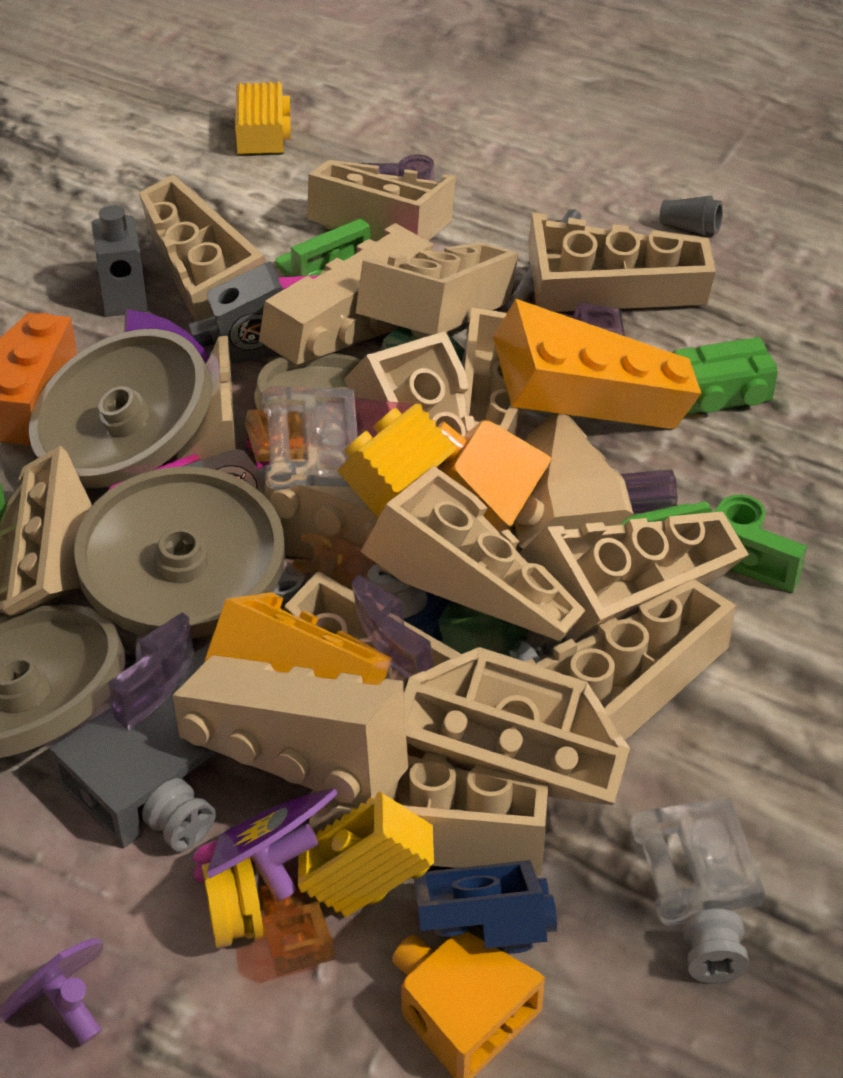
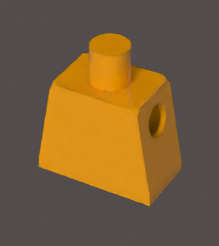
[438,420,552,533]
[392,932,545,1078]

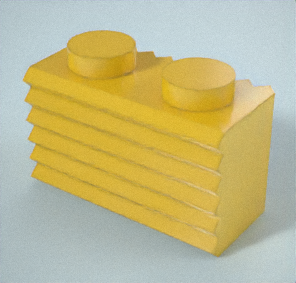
[235,81,291,155]
[337,403,457,518]
[298,791,434,918]

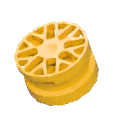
[202,857,264,949]

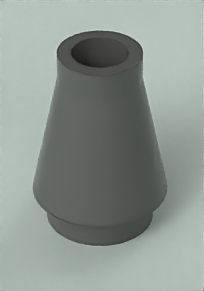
[660,195,723,237]

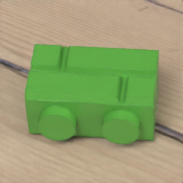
[672,337,778,415]

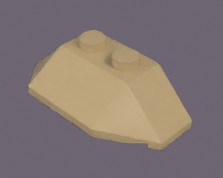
[0,446,92,616]
[404,647,630,805]

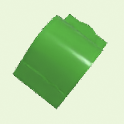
[713,494,807,594]

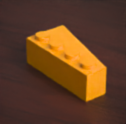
[493,299,702,429]

